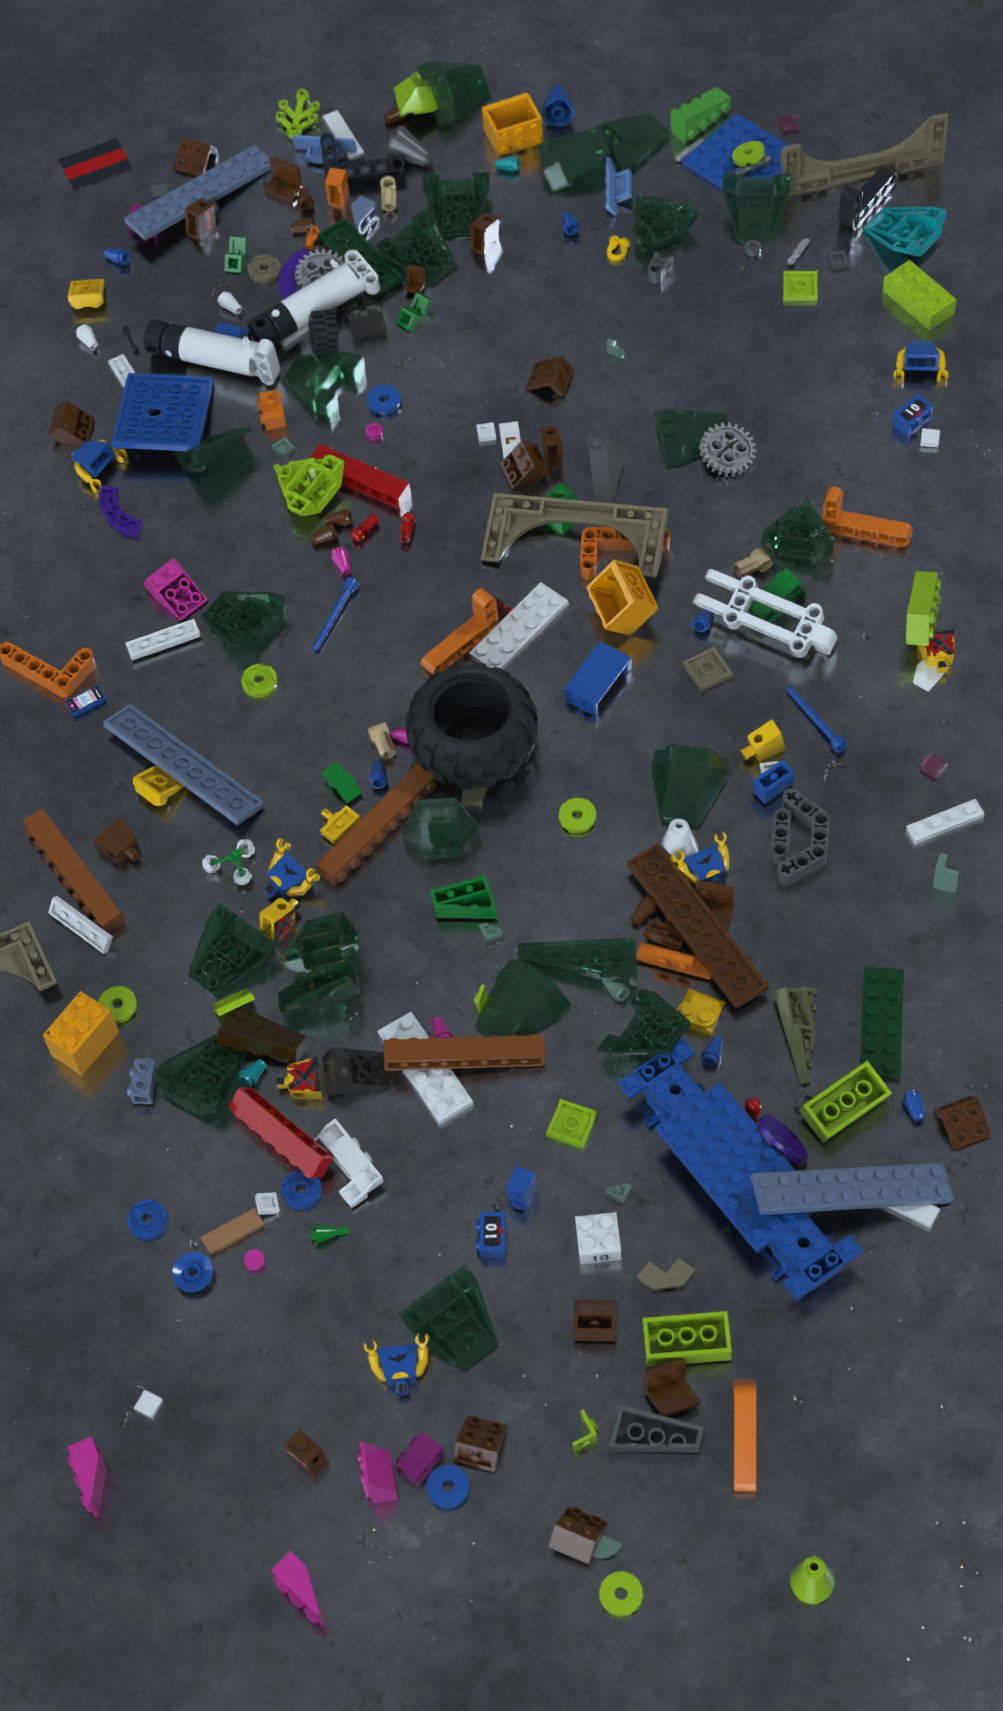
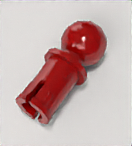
[399,512,416,543]
[351,513,379,542]
[745,1097,761,1123]

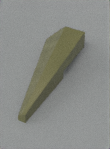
[773,987,817,1085]

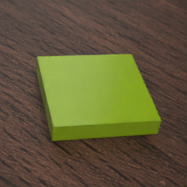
[783,271,818,301]
[211,989,255,1016]
[546,1099,598,1149]

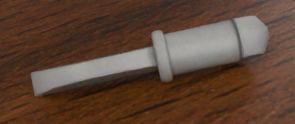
[675,139,704,162]
[787,238,810,266]

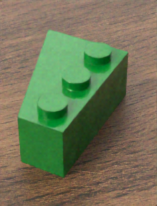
[749,568,808,623]
[430,875,497,919]

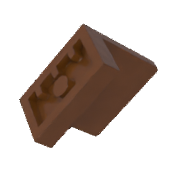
[173,137,218,176]
[264,157,302,203]
[526,356,574,397]
[695,880,735,930]
[934,1095,991,1149]
[643,1358,700,1417]
[453,1415,508,1472]

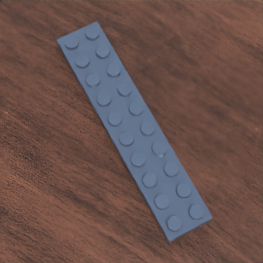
[124,145,271,240]
[103,704,264,825]
[750,1163,954,1215]

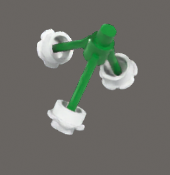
[202,839,255,885]

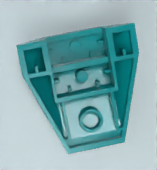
[863,207,947,257]

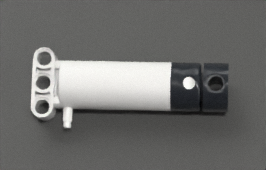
[246,250,380,345]
[143,319,280,385]

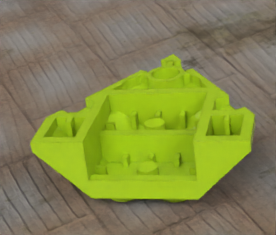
[394,71,458,116]
[273,455,344,516]

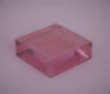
[779,114,799,132]
[920,752,947,778]

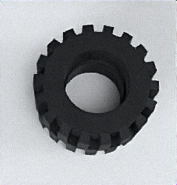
[309,309,339,354]

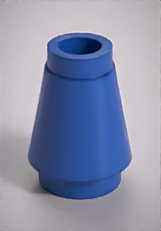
[561,212,579,235]
[104,248,130,266]
[693,609,713,632]
[369,760,388,789]
[701,1036,723,1067]
[902,1090,925,1122]

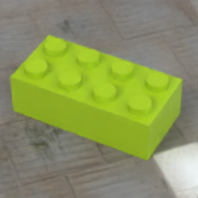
[883,260,957,331]
[906,571,941,646]
[799,1061,892,1144]
[643,1311,732,1367]

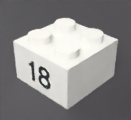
[575,1212,622,1265]

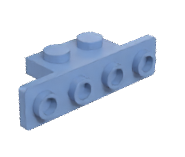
[292,135,357,163]
[605,156,632,216]

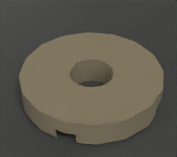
[248,254,281,284]

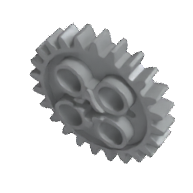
[295,249,345,289]
[699,422,757,477]

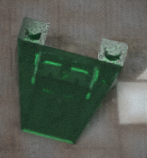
[280,351,366,419]

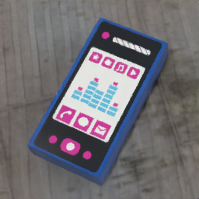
[65,685,106,717]

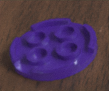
[758,1114,808,1164]

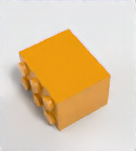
[482,92,543,157]
[586,559,659,636]
[42,991,119,1076]

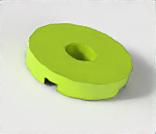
[732,141,765,167]
[241,664,278,698]
[559,798,596,833]
[98,986,137,1024]
[599,1571,643,1617]

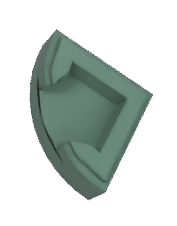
[607,338,625,359]
[271,437,296,454]
[479,923,504,943]
[604,1183,632,1205]
[594,1535,623,1559]

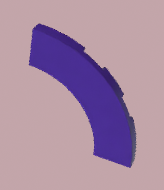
[278,248,310,300]
[99,485,143,538]

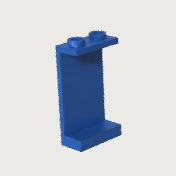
[564,641,632,715]

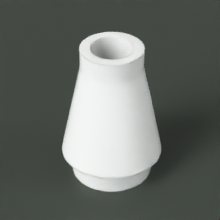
[217,291,243,315]
[76,325,98,350]

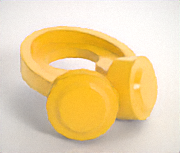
[607,235,630,262]

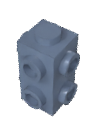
[127,1057,158,1104]

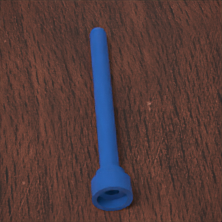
[312,577,359,651]
[786,686,848,753]

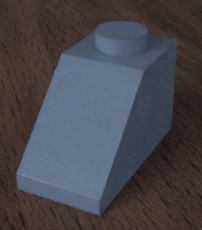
[351,196,378,234]

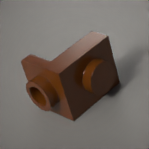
[404,264,426,293]

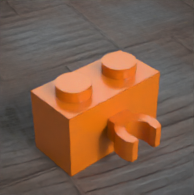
[257,389,287,431]

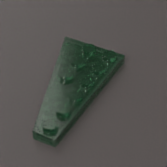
[518,937,637,986]

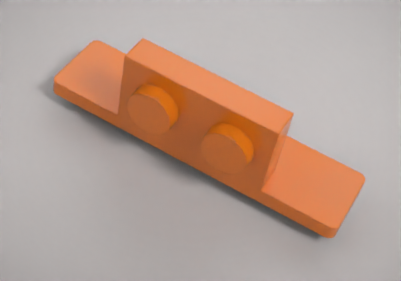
[636,942,711,980]

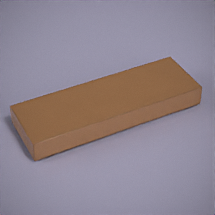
[200,1208,265,1256]

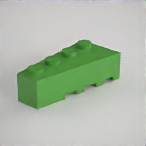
[671,87,731,144]

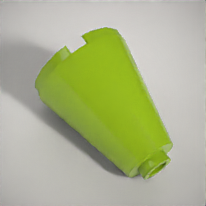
[790,1557,835,1604]

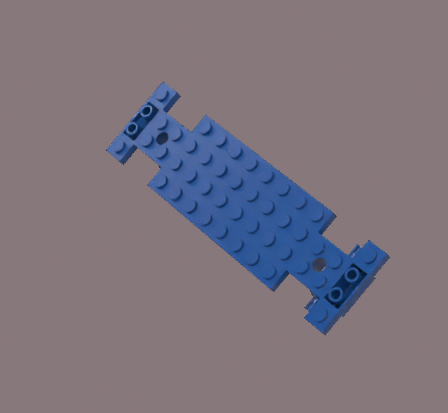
[618,1038,863,1301]

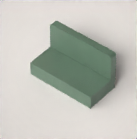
[933,852,959,893]

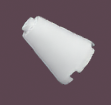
[661,819,698,866]

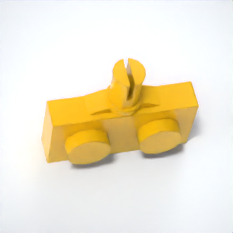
[320,805,361,844]

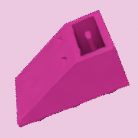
[143,558,208,621]
[66,1437,106,1518]
[357,1442,398,1504]
[271,1551,325,1627]

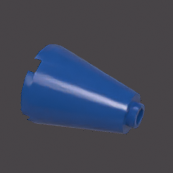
[542,85,575,127]

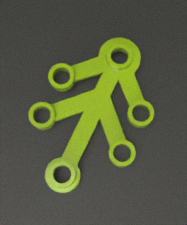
[276,89,320,139]

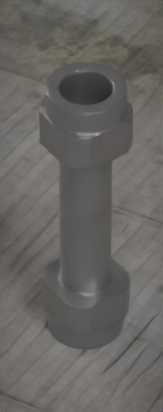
[732,155,771,180]

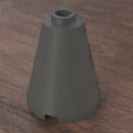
[386,126,433,167]

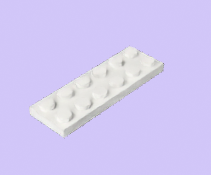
[469,582,569,670]
[377,1012,474,1125]

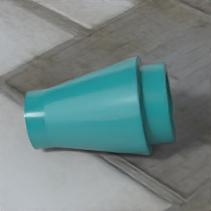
[495,156,520,172]
[238,1059,267,1087]

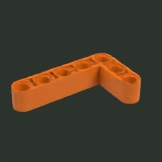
[822,487,913,547]
[580,527,670,580]
[421,588,498,675]
[0,642,96,697]
[733,1379,756,1492]

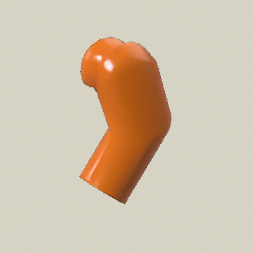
[305,226,320,251]

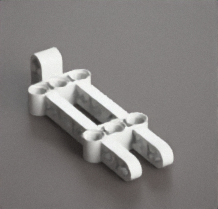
[693,569,837,658]

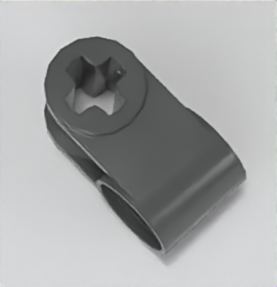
[648,252,673,285]

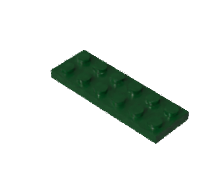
[318,218,403,297]
[860,967,904,1080]

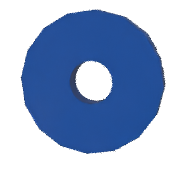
[367,385,401,415]
[281,1170,322,1210]
[127,1199,168,1240]
[427,1465,470,1509]

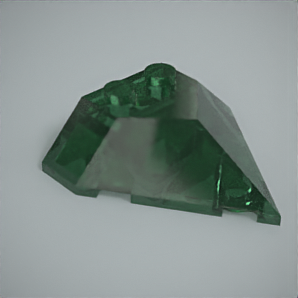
[632,192,699,249]
[760,497,835,565]

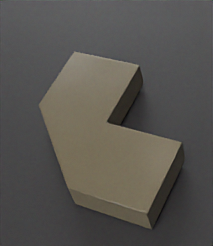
[637,1258,695,1291]

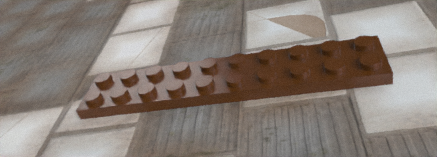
[626,843,769,1009]

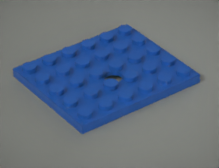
[682,113,790,212]
[111,373,214,452]

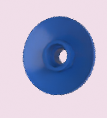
[172,1252,213,1292]

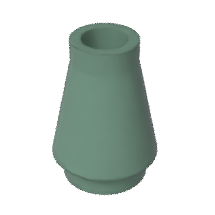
[602,974,630,1002]

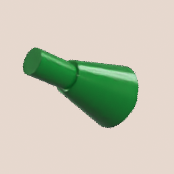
[310,1224,349,1244]

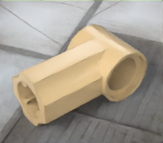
[380,176,397,212]
[734,548,773,578]
[367,722,396,760]

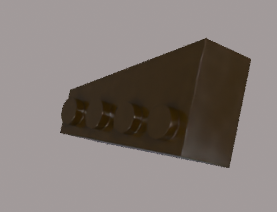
[217,1007,306,1064]

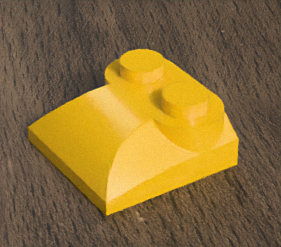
[68,279,105,309]
[133,765,185,806]
[674,989,726,1036]

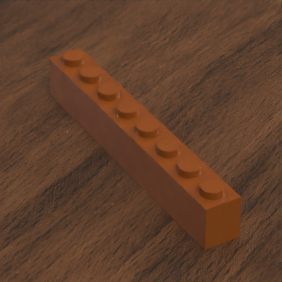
[316,763,437,886]
[23,808,124,933]
[383,1034,545,1071]

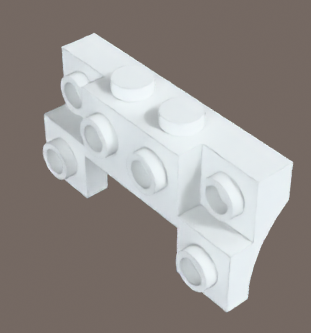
[313,1119,384,1209]

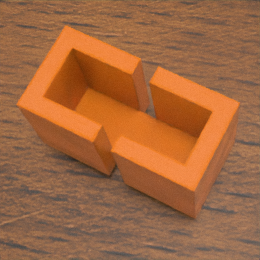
[325,168,349,208]

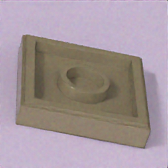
[682,646,733,692]

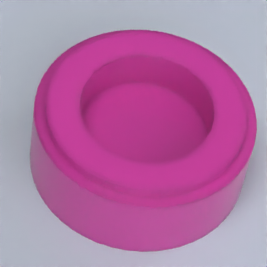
[365,423,383,441]
[244,1249,265,1271]

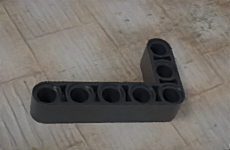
[320,133,405,182]
[839,166,897,229]

